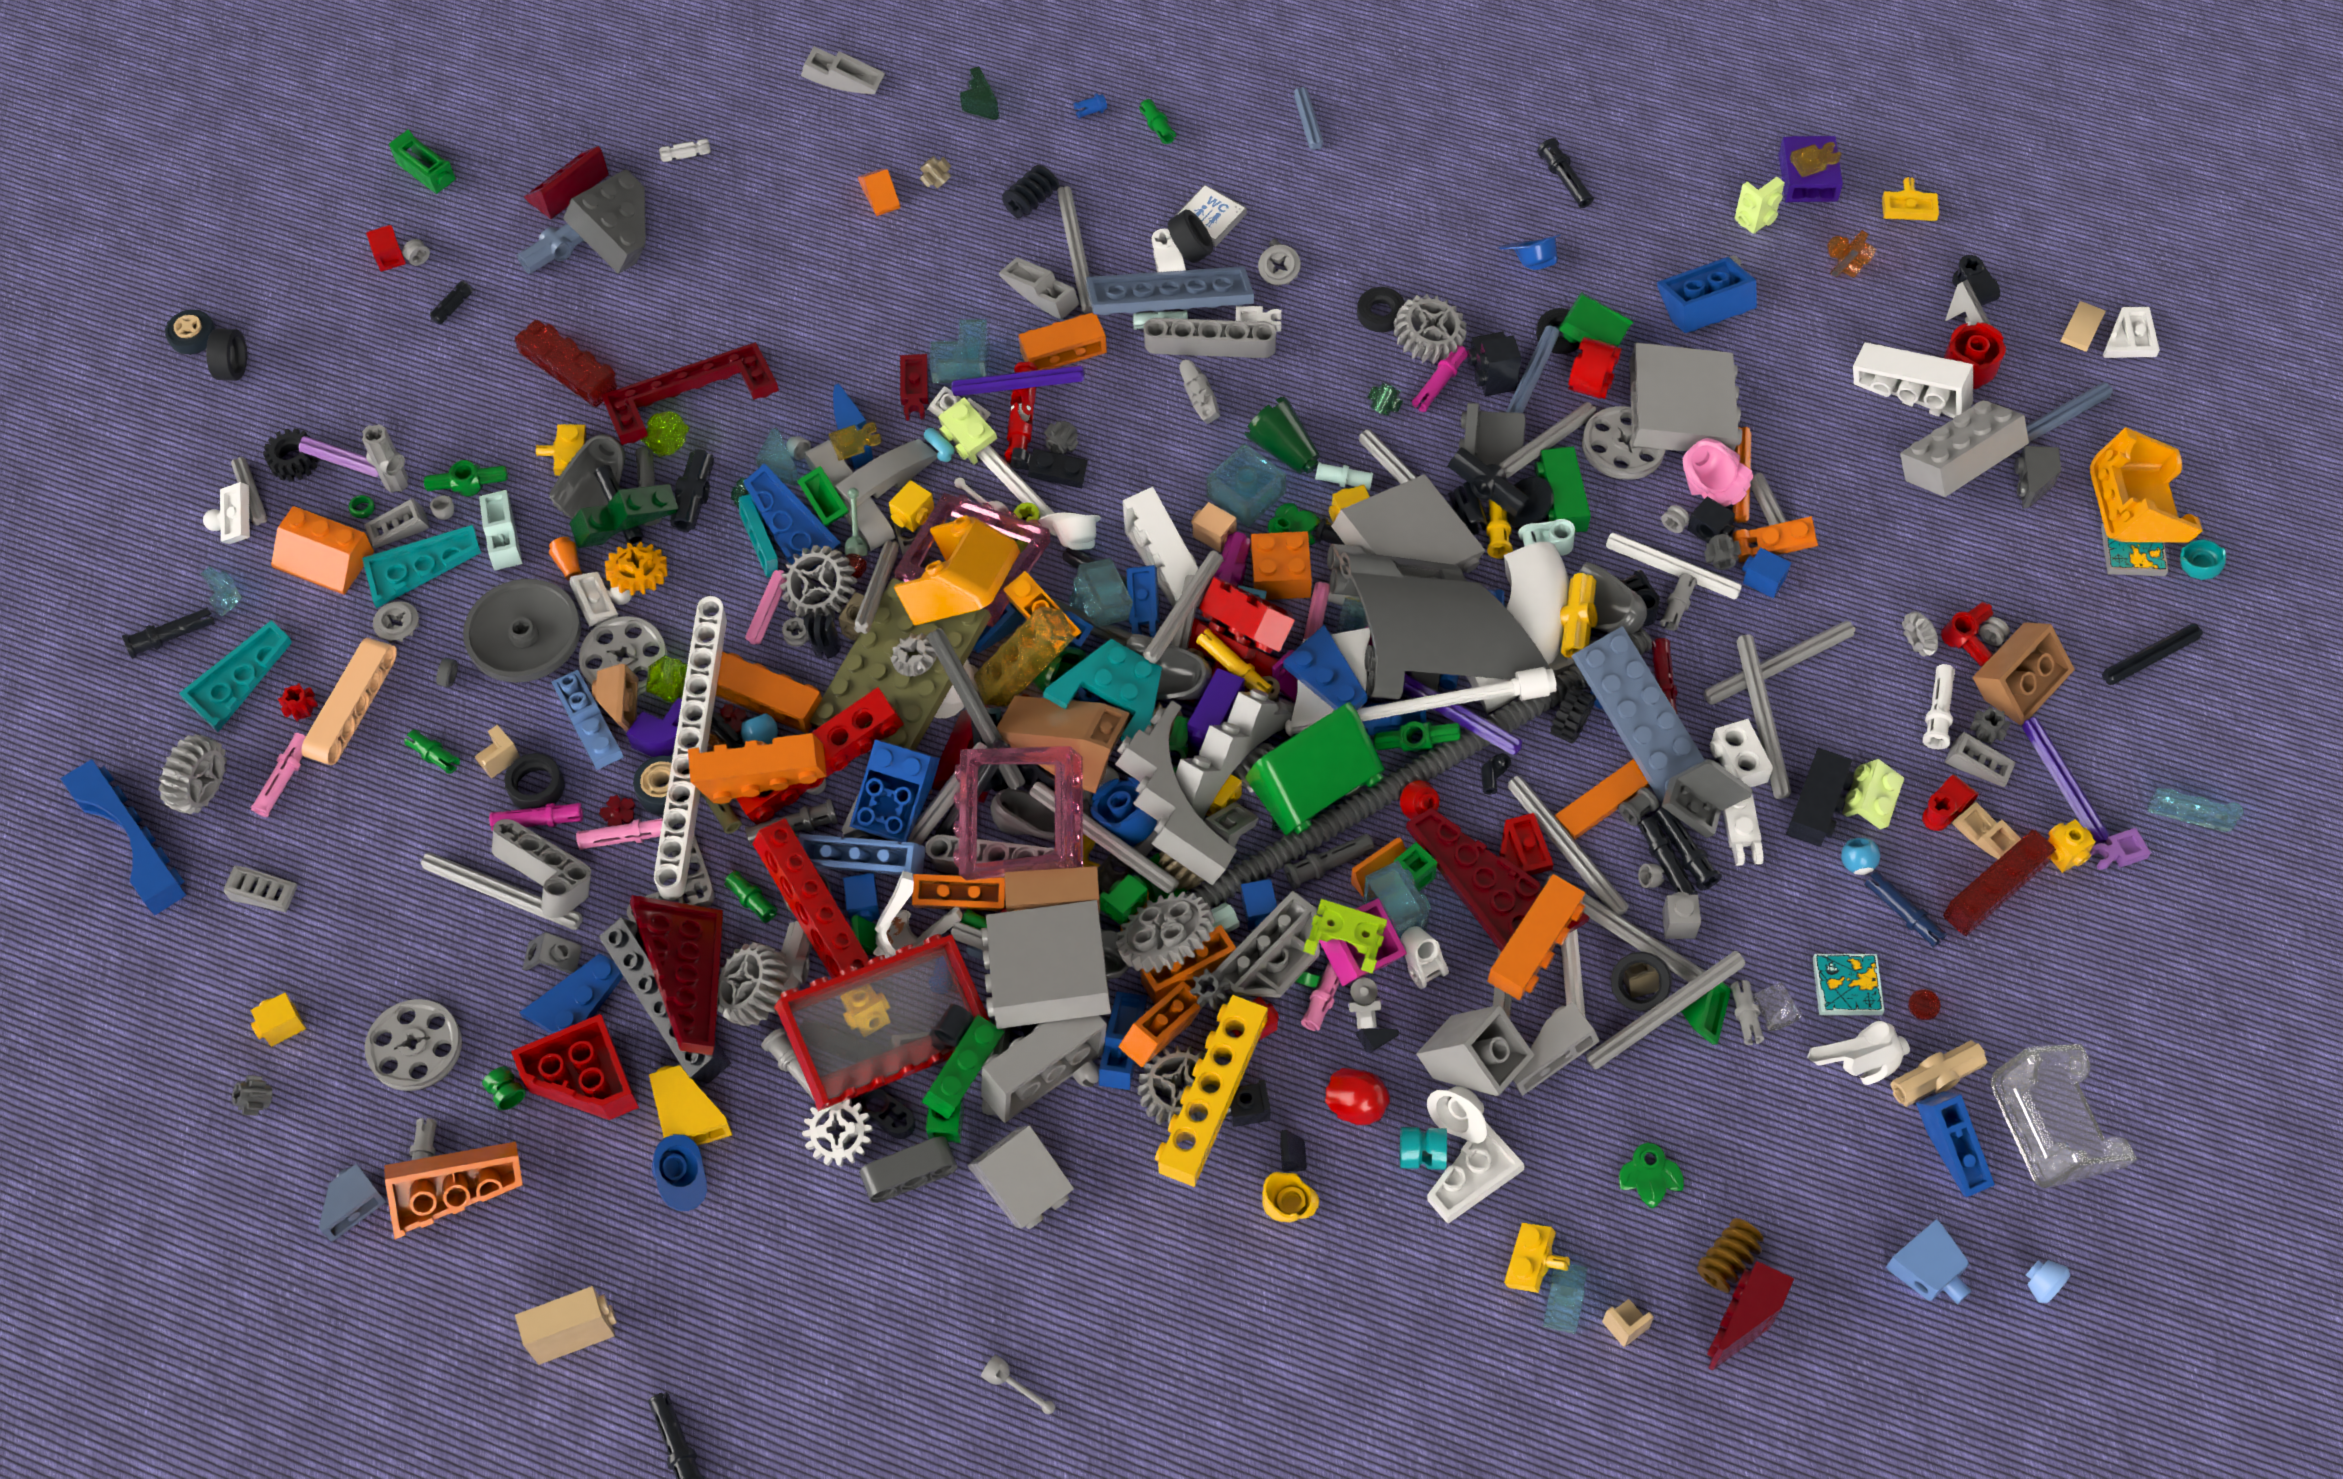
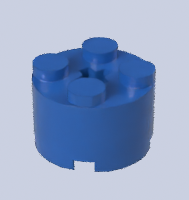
[1090,777,1158,848]

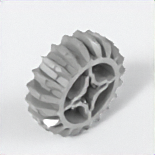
[1394,294,1467,364]
[779,545,857,620]
[158,734,227,814]
[717,942,789,1027]
[1137,1045,1219,1127]

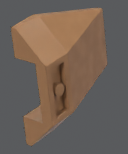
[997,696,1133,794]

